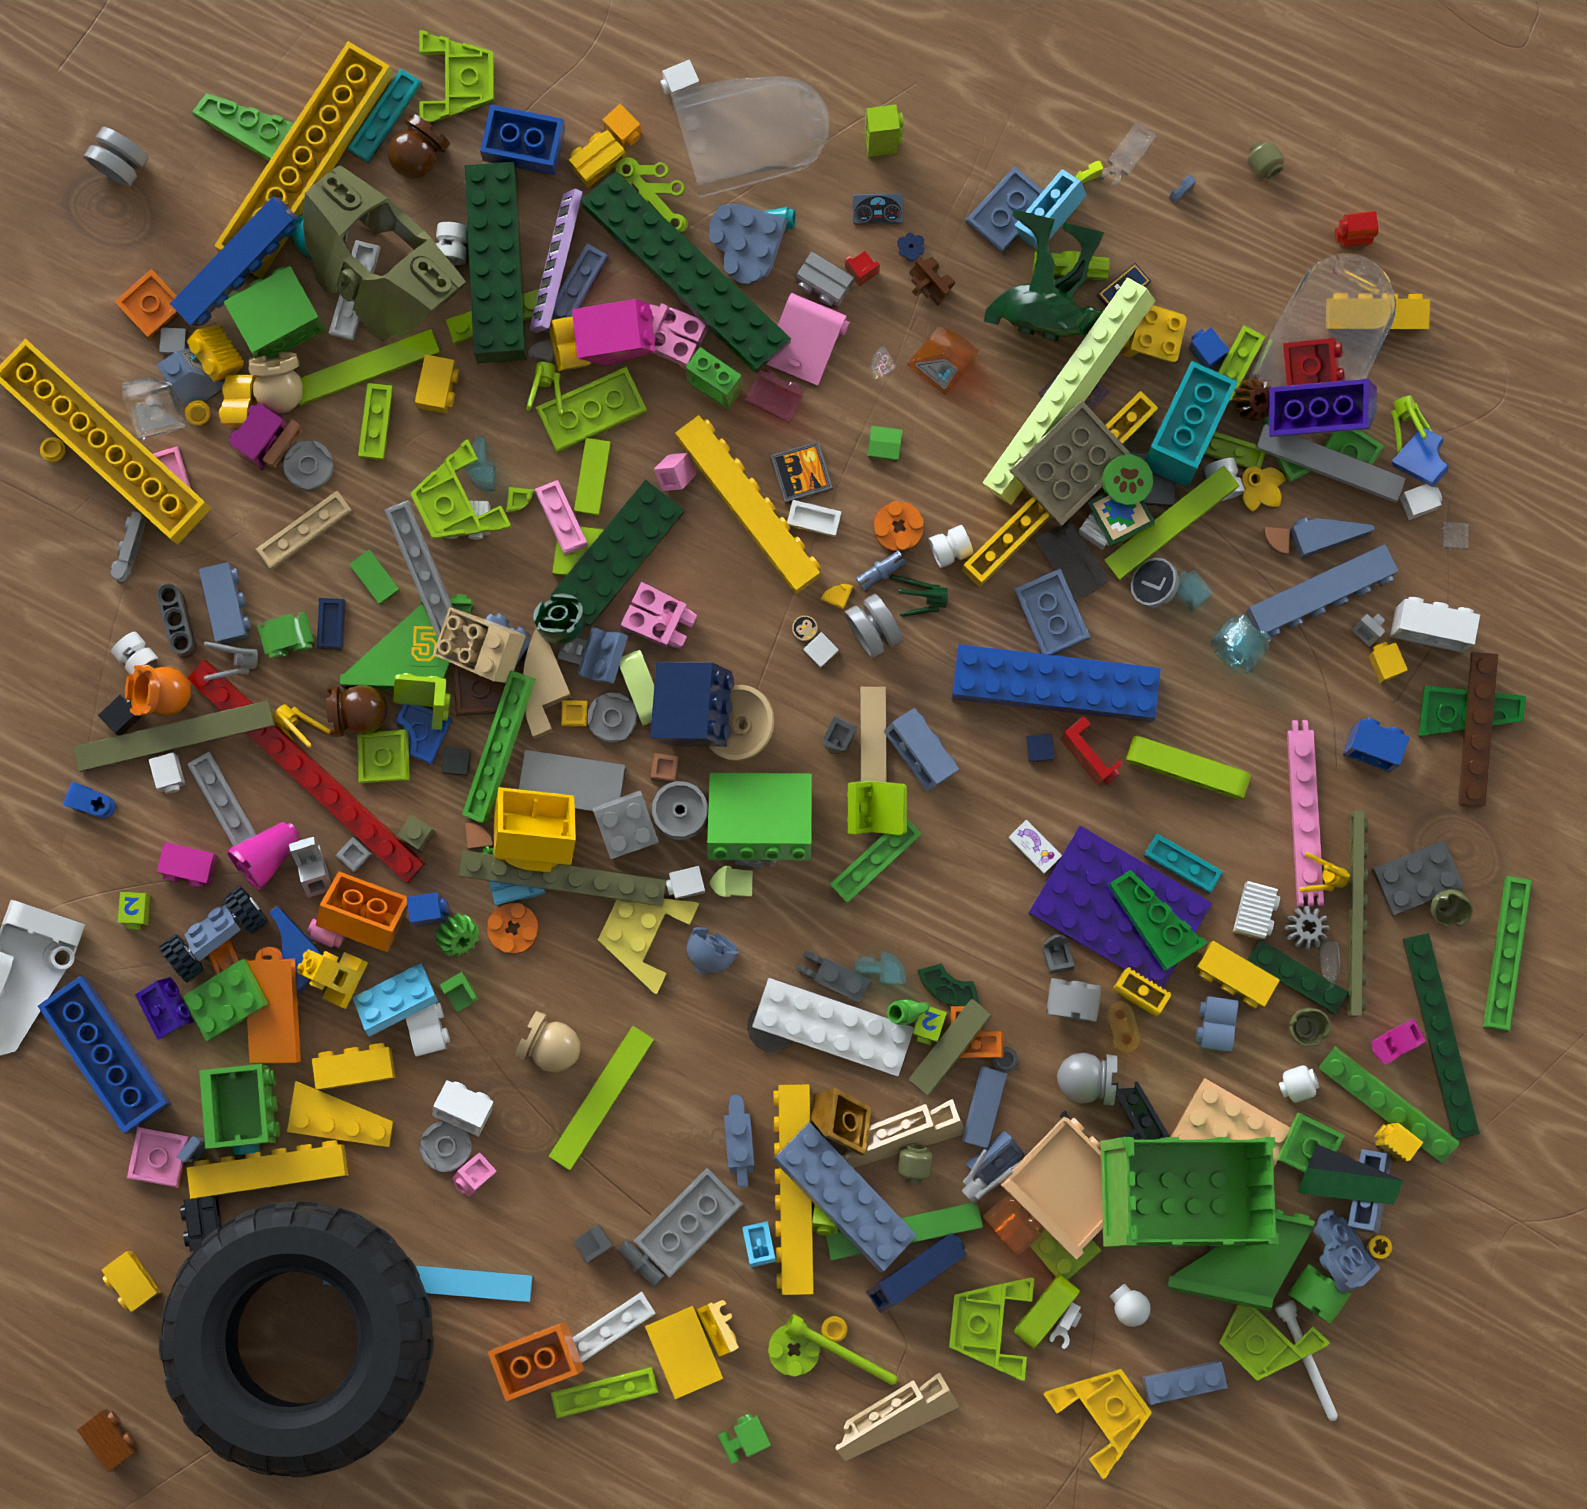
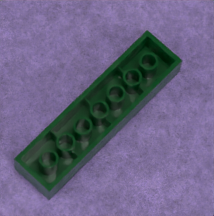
[464,162,527,364]

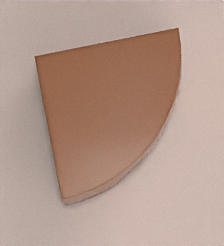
[1264,527,1290,555]
[465,823,494,849]

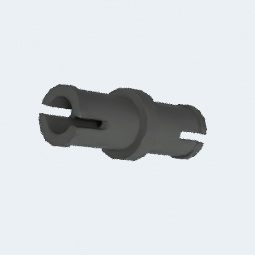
[616,1239,664,1287]

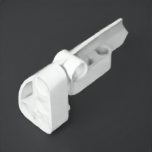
[0,900,85,1056]

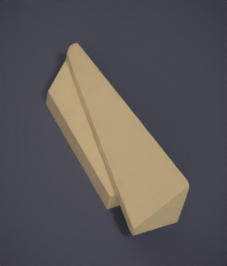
[841,1099,965,1168]
[836,1372,959,1461]

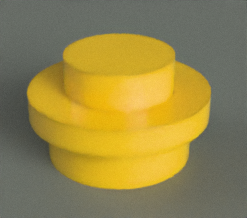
[185,400,210,425]
[40,437,66,462]
[821,1316,847,1343]

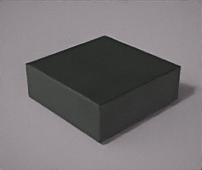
[442,747,471,776]

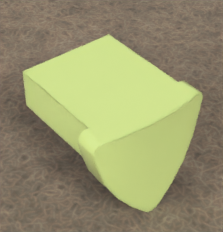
[710,866,753,897]

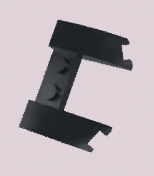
[1050,1082,1170,1151]

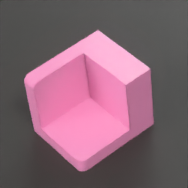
[654,453,696,491]

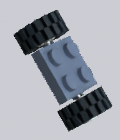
[159,885,268,983]

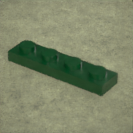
[1247,940,1349,1015]

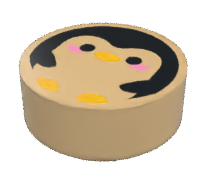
[792,616,817,642]

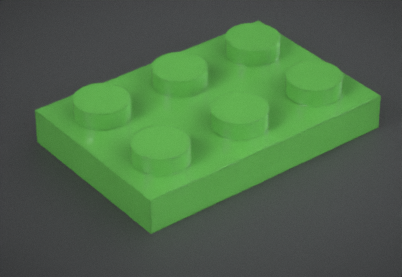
[183,959,269,1041]

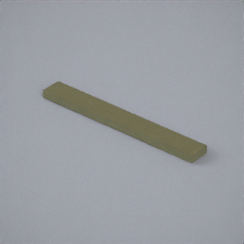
[74,700,275,772]

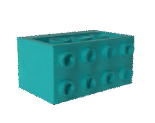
[1145,361,1238,488]

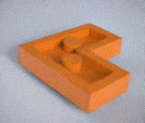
[951,1006,1004,1058]

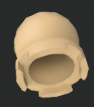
[249,352,303,414]
[515,1011,580,1073]

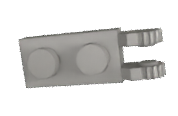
[110,511,147,583]

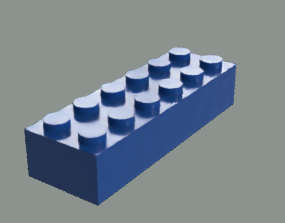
[38,976,172,1134]

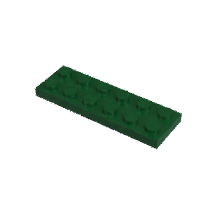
[551,480,685,627]

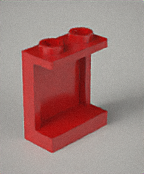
[1060,716,1123,786]

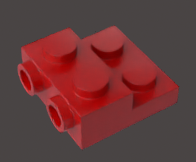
[1283,338,1345,386]

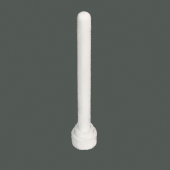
[1275,1300,1338,1421]

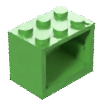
[223,266,326,359]
[199,1064,280,1150]

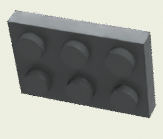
[1372,840,1464,916]

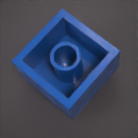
[1342,718,1410,772]

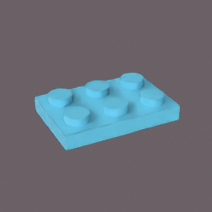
[352,963,438,1036]

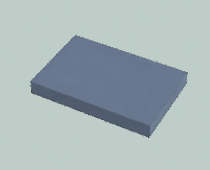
[965,166,1043,254]
[1014,569,1091,655]

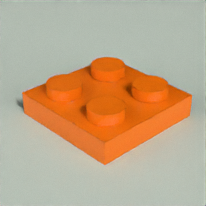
[115,269,179,340]

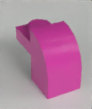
[1371,1018,1426,1065]

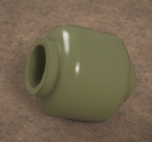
[1247,141,1284,180]
[898,1144,933,1184]

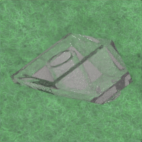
[123,377,187,440]

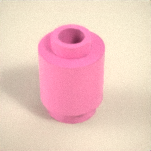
[307,918,345,948]

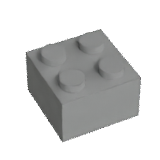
[593,790,659,859]

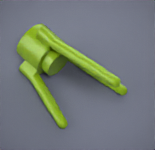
[526,362,563,416]
[1391,395,1433,453]

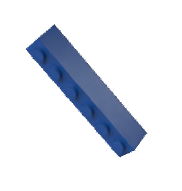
[170,197,300,326]

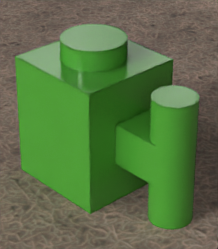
[718,1413,771,1464]

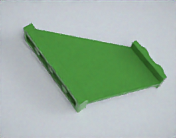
[1168,1209,1315,1312]

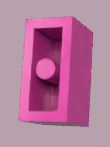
[157,842,218,888]

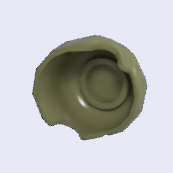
[1430,889,1473,927]
[1288,1008,1331,1046]

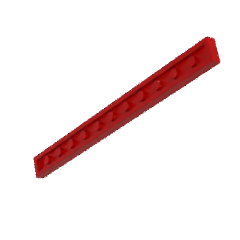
[187,660,426,883]

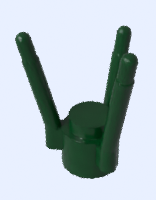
[890,574,948,617]

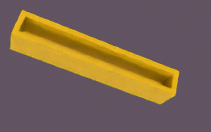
[187,1140,349,1199]

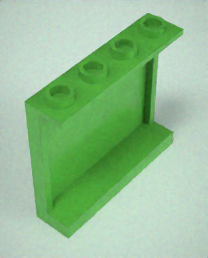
[708,773,812,861]

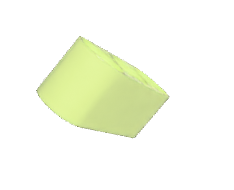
[619,650,654,726]

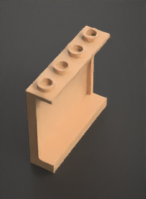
[1000,1117,1103,1260]

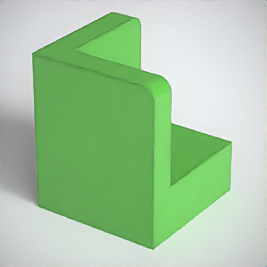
[440,972,479,1012]

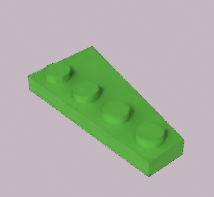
[192,93,295,161]

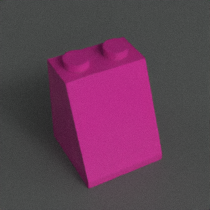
[572,299,655,366]

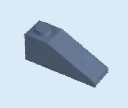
[1290,517,1375,559]

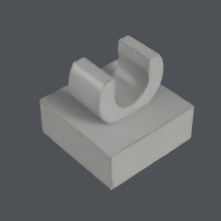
[1351,614,1385,647]
[557,638,587,666]

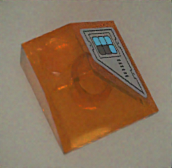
[907,326,979,395]

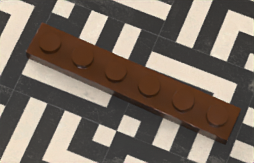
[1458,652,1498,806]

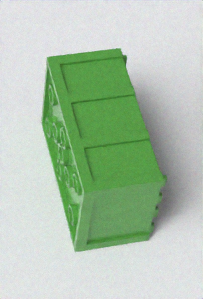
[1100,1137,1279,1247]

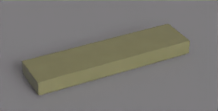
[909,999,993,1096]

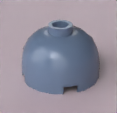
[687,927,739,975]

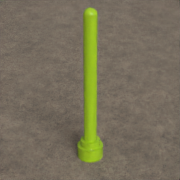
[784,1314,898,1385]

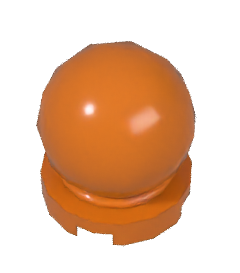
[125,665,191,716]

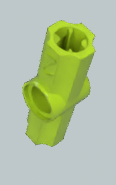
[1033,251,1110,281]

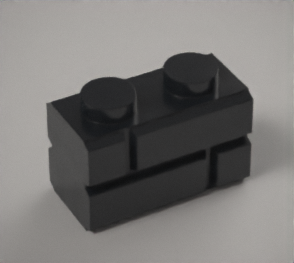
[180,1195,222,1252]

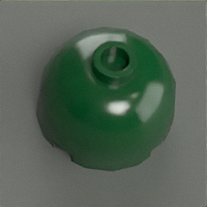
[533,594,585,645]

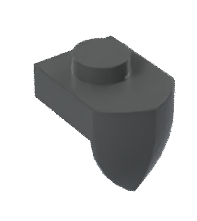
[822,716,858,754]
[1042,934,1075,975]

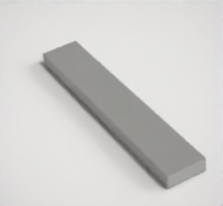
[1256,424,1406,503]
[384,500,453,638]

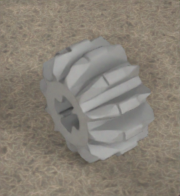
[1285,906,1330,950]

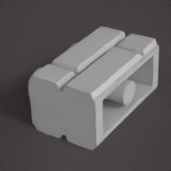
[796,252,854,307]

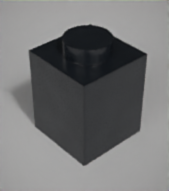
[98,695,142,736]

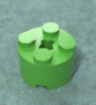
[257,612,315,659]
[1288,1264,1351,1325]

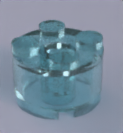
[1210,614,1271,673]

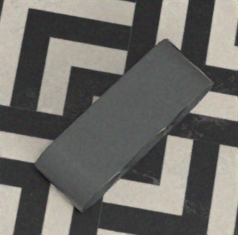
[156,583,196,658]

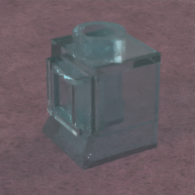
[1176,569,1213,612]

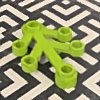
[616,157,688,234]

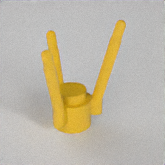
[273,704,330,748]
[1299,852,1350,892]

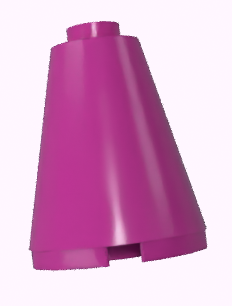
[227,822,299,890]

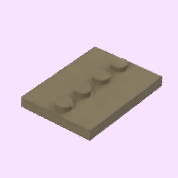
[1009,400,1131,526]

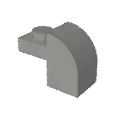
[289,837,331,898]

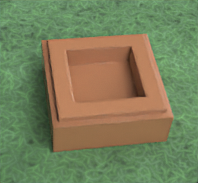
[650,753,680,782]

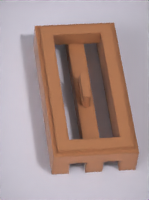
[262,419,303,470]

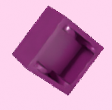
[229,403,287,471]

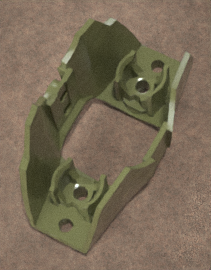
[303,166,466,341]

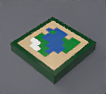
[1086,492,1155,547]

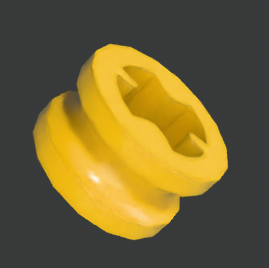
[1367,1235,1392,1259]

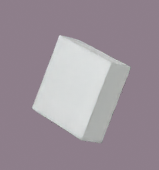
[803,632,839,668]

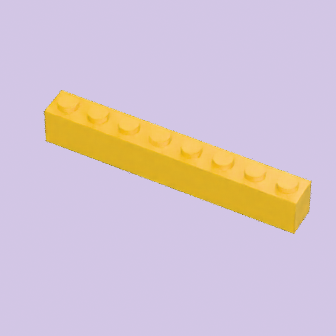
[675,415,821,595]
[773,1084,813,1295]

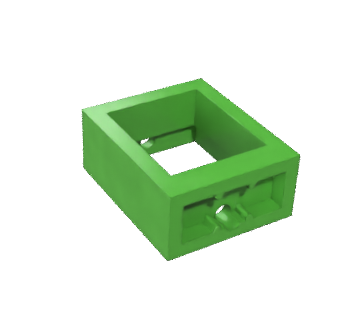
[686,347,742,410]

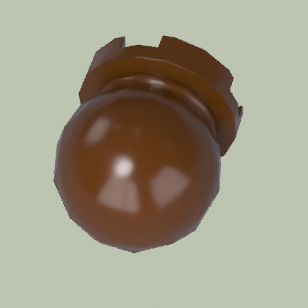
[388,114,450,179]
[326,685,387,738]

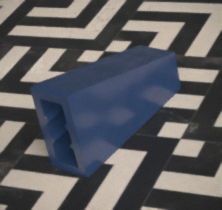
[866,1233,967,1313]

